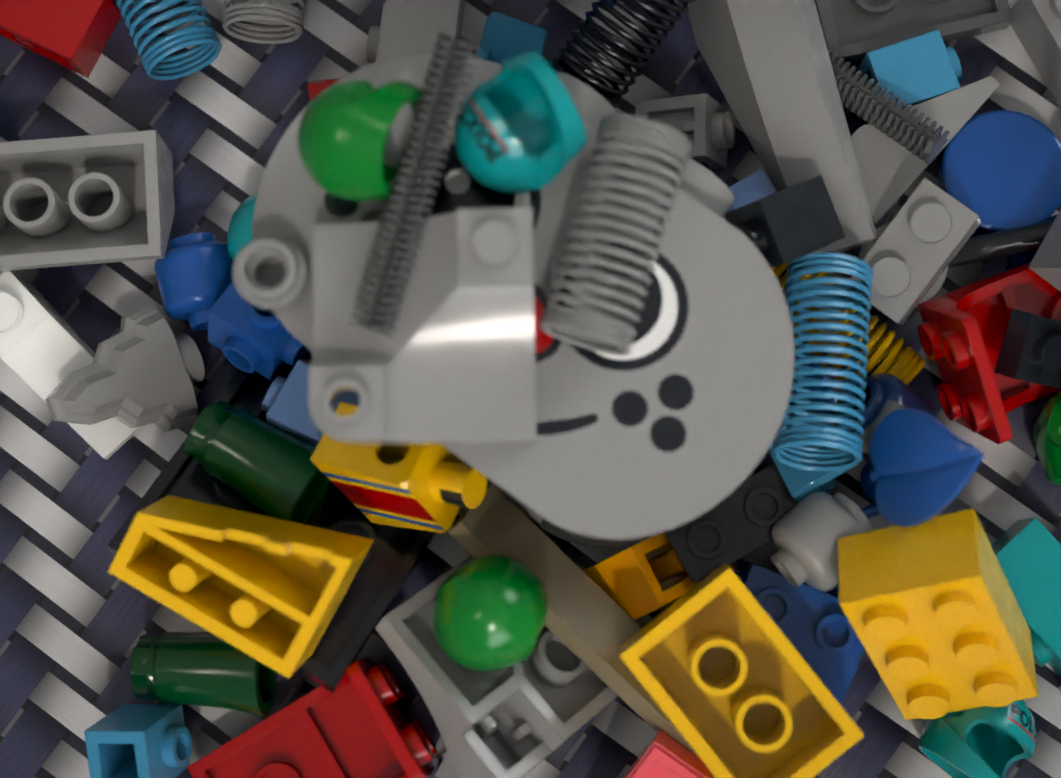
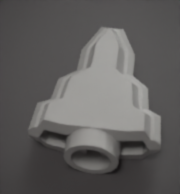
[45,304,205,432]

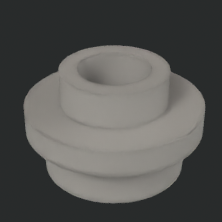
[233,236,307,310]

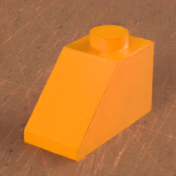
[584,532,735,620]

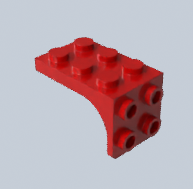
[917,261,1061,444]
[187,656,438,778]

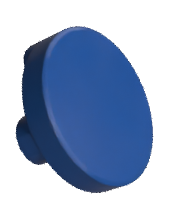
[938,110,1061,234]

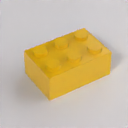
[838,508,1039,720]
[618,563,865,778]

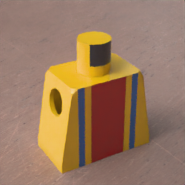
[310,402,487,533]

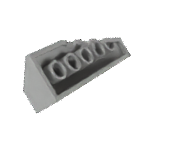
[688,0,878,253]

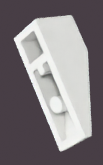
[0,271,145,460]

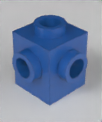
[208,281,308,381]

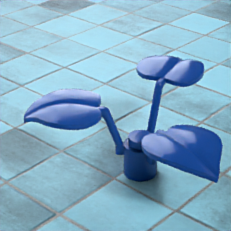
[782,345,984,598]

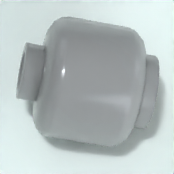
[771,492,873,592]

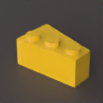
[108,495,374,678]

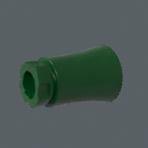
[184,400,332,524]
[130,631,278,716]

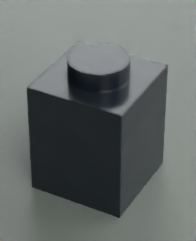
[724,175,845,268]

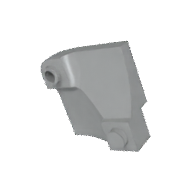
[309,207,537,445]
[375,555,618,778]

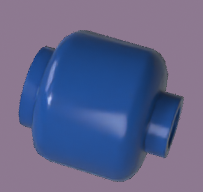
[154,232,234,331]

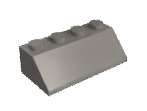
[0,130,175,271]

